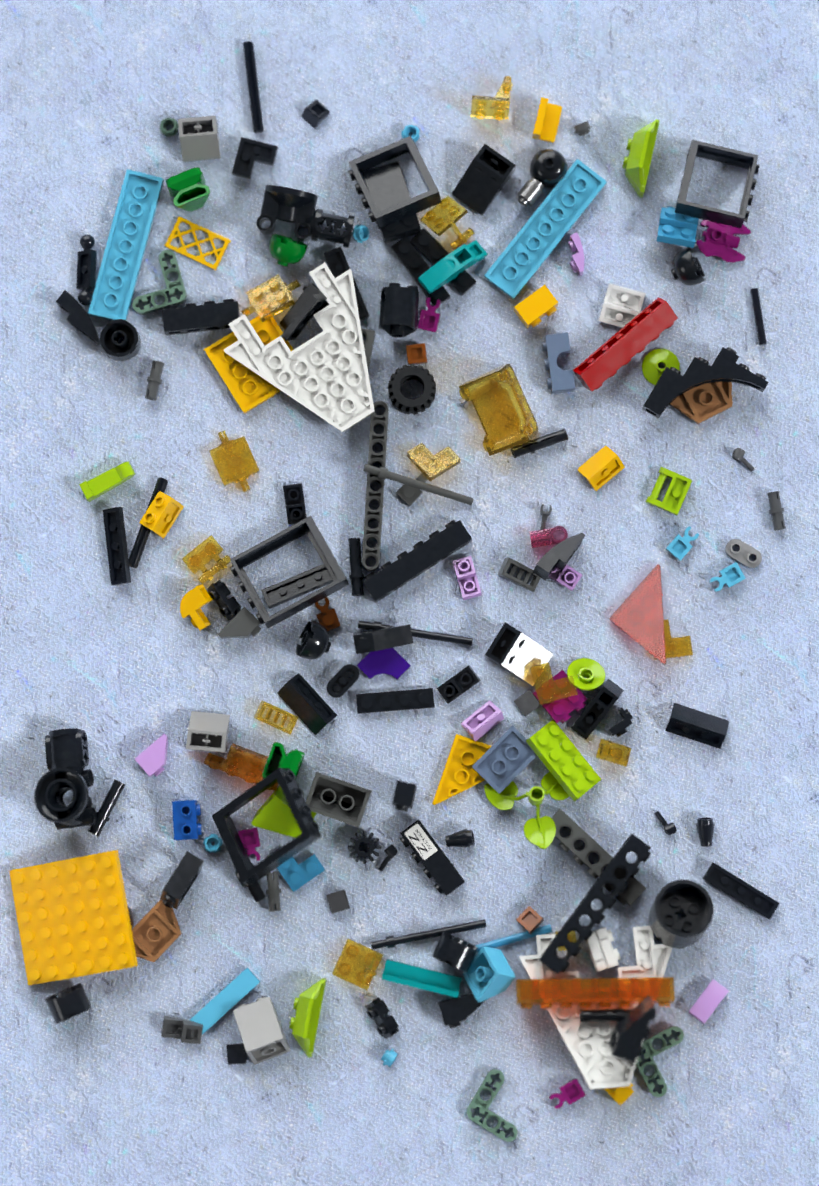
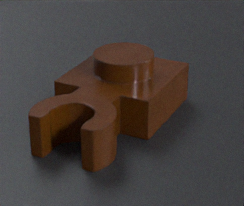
[315,597,341,631]

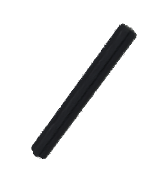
[243,41,264,133]
[129,477,168,568]

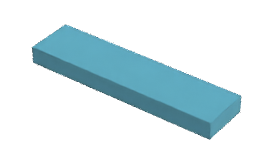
[190,967,260,1035]

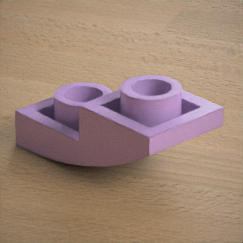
[568,232,584,276]
[452,556,482,600]
[548,564,582,591]
[688,979,729,1024]

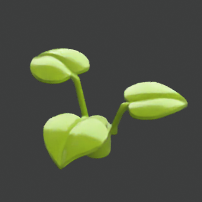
[484,772,569,849]

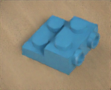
[656,206,699,248]

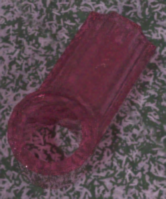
[530,526,568,548]

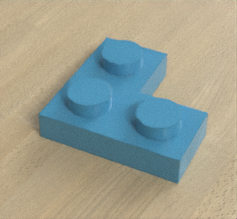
[277,854,325,892]

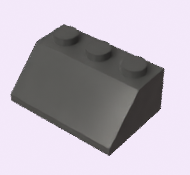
[306,772,372,827]

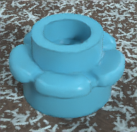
[401,125,420,142]
[352,225,369,243]
[203,834,223,853]
[381,1048,398,1067]

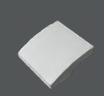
[599,283,646,328]

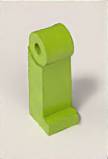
[79,461,135,502]

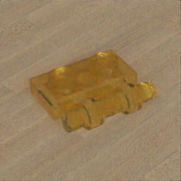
[182,535,231,584]

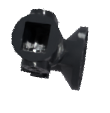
[257,185,355,248]
[34,728,97,830]

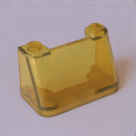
[459,364,538,456]

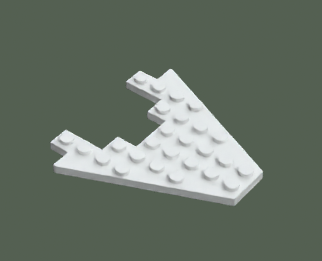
[224,263,375,433]
[520,926,672,1090]

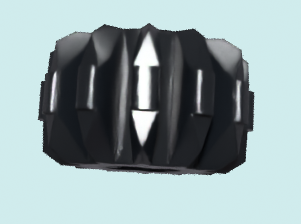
[348,831,381,864]

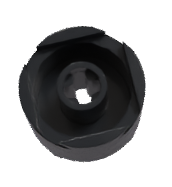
[100,319,141,361]
[432,931,479,972]
[45,983,91,1024]

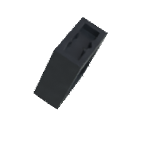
[160,851,204,909]

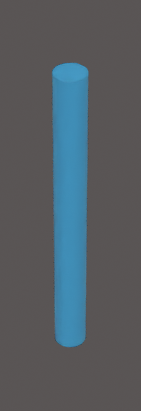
[476,924,552,952]

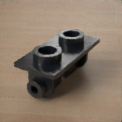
[207,580,241,621]
[365,997,399,1039]

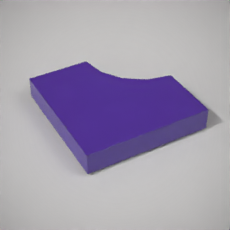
[357,648,411,679]

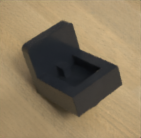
[608,707,633,737]

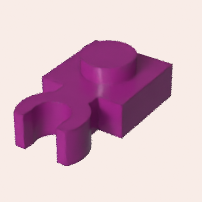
[418,297,441,332]
[238,827,261,861]
[549,1078,586,1109]

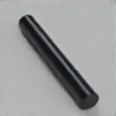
[751,288,767,345]

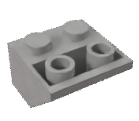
[178,115,221,162]
[186,711,230,753]

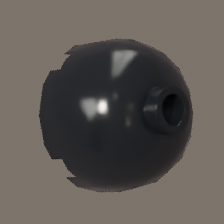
[530,149,567,188]
[671,247,706,285]
[296,620,331,659]

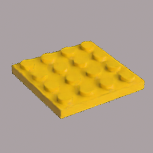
[204,310,294,414]

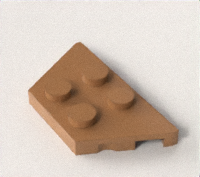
[670,382,732,424]
[132,900,182,962]

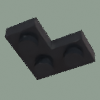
[232,137,278,179]

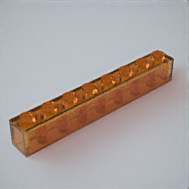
[516,977,675,1009]

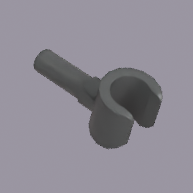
[732,448,755,472]
[540,504,552,532]

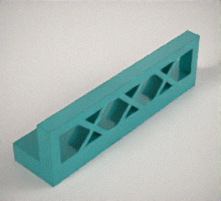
[382,959,462,998]

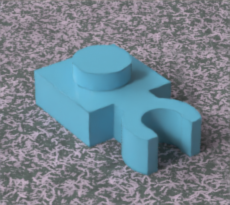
[666,526,699,561]
[709,562,746,592]

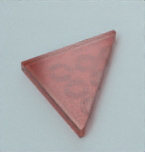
[609,564,667,666]

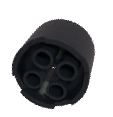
[649,880,714,949]

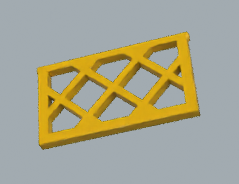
[165,216,231,270]

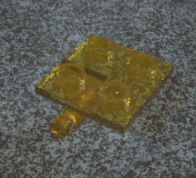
[471,76,513,120]
[419,196,475,250]
[332,939,383,990]

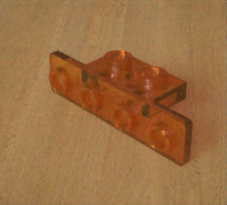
[204,743,279,791]

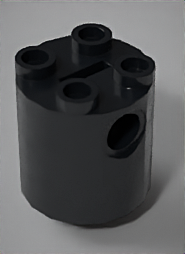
[379,283,419,338]

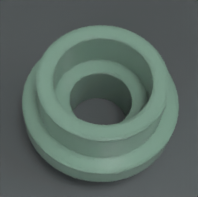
[160,118,179,137]

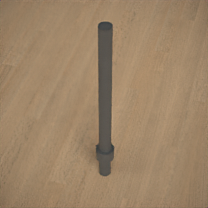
[363,464,473,505]

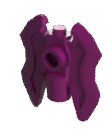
[696,220,751,262]

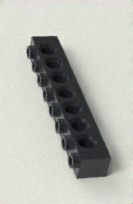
[539,833,651,974]

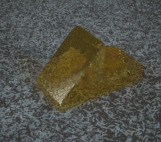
[596,739,631,767]

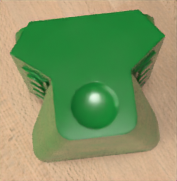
[166,167,210,212]
[262,742,305,780]

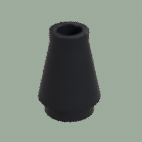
[696,817,715,847]
[445,828,475,847]

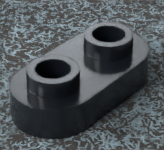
[327,664,359,698]

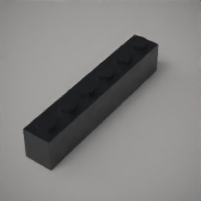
[363,520,472,603]

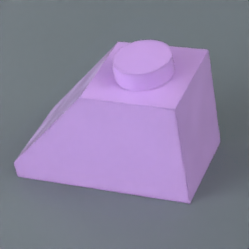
[135,734,168,777]

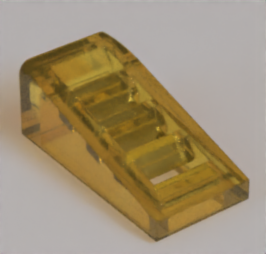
[254,700,298,734]

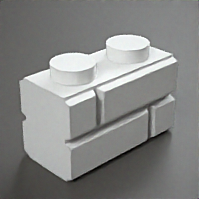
[585,927,621,972]

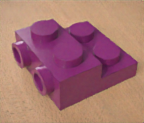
[533,670,587,724]

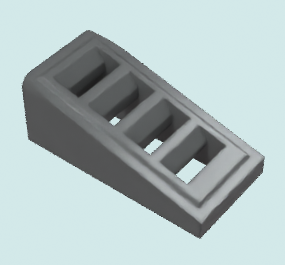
[497,558,541,592]

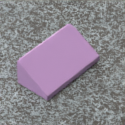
[461,700,504,742]

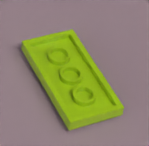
[526,720,602,802]

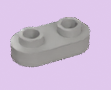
[725,539,762,568]

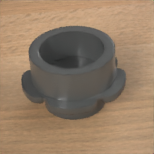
[574,121,592,136]

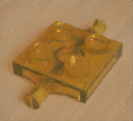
[241,274,301,322]
[209,430,259,493]

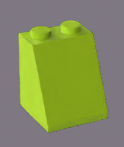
[251,785,316,838]

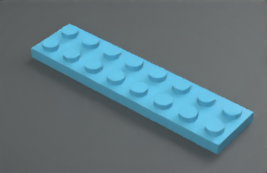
[484,159,607,300]
[88,169,164,321]

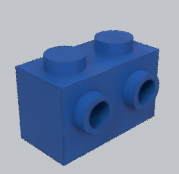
[172,800,202,840]

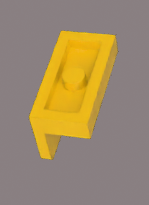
[532,97,562,143]
[577,446,625,491]

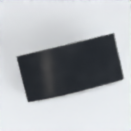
[283,483,307,525]
[437,665,481,704]

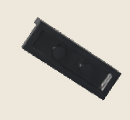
[280,283,327,341]
[277,673,337,735]
[665,703,729,749]

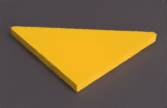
[432,734,492,805]

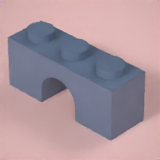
[542,332,575,394]

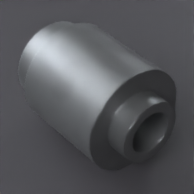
[517,178,544,207]

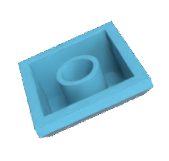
[463,946,516,1002]

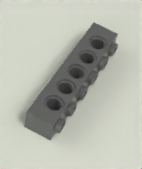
[551,809,646,906]

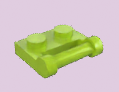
[645,467,692,516]

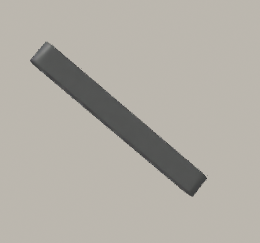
[362,401,389,572]

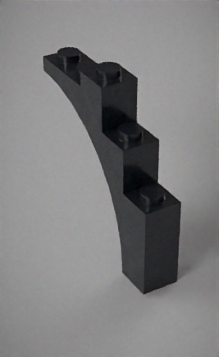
[642,347,769,418]

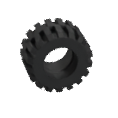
[388,364,436,415]

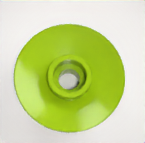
[642,348,680,385]
[567,658,605,691]

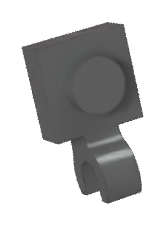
[396,473,428,506]

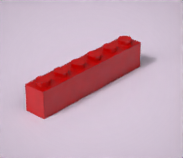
[573,297,678,392]

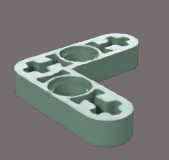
[132,250,187,315]
[636,1026,684,1097]
[467,1069,518,1142]

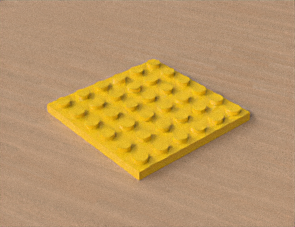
[9,850,138,986]

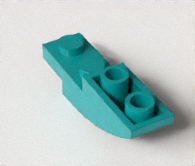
[417,240,487,294]

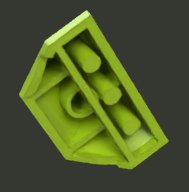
[622,119,660,197]
[289,978,326,1058]

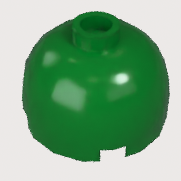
[269,234,308,267]

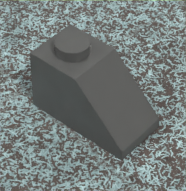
[218,607,261,639]

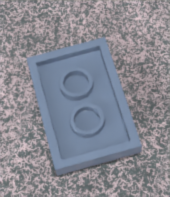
[472,725,537,794]

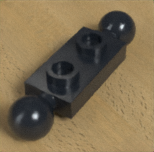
[76,234,96,305]

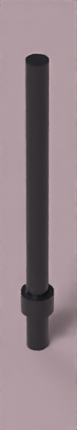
[358,621,473,646]
[371,919,486,950]

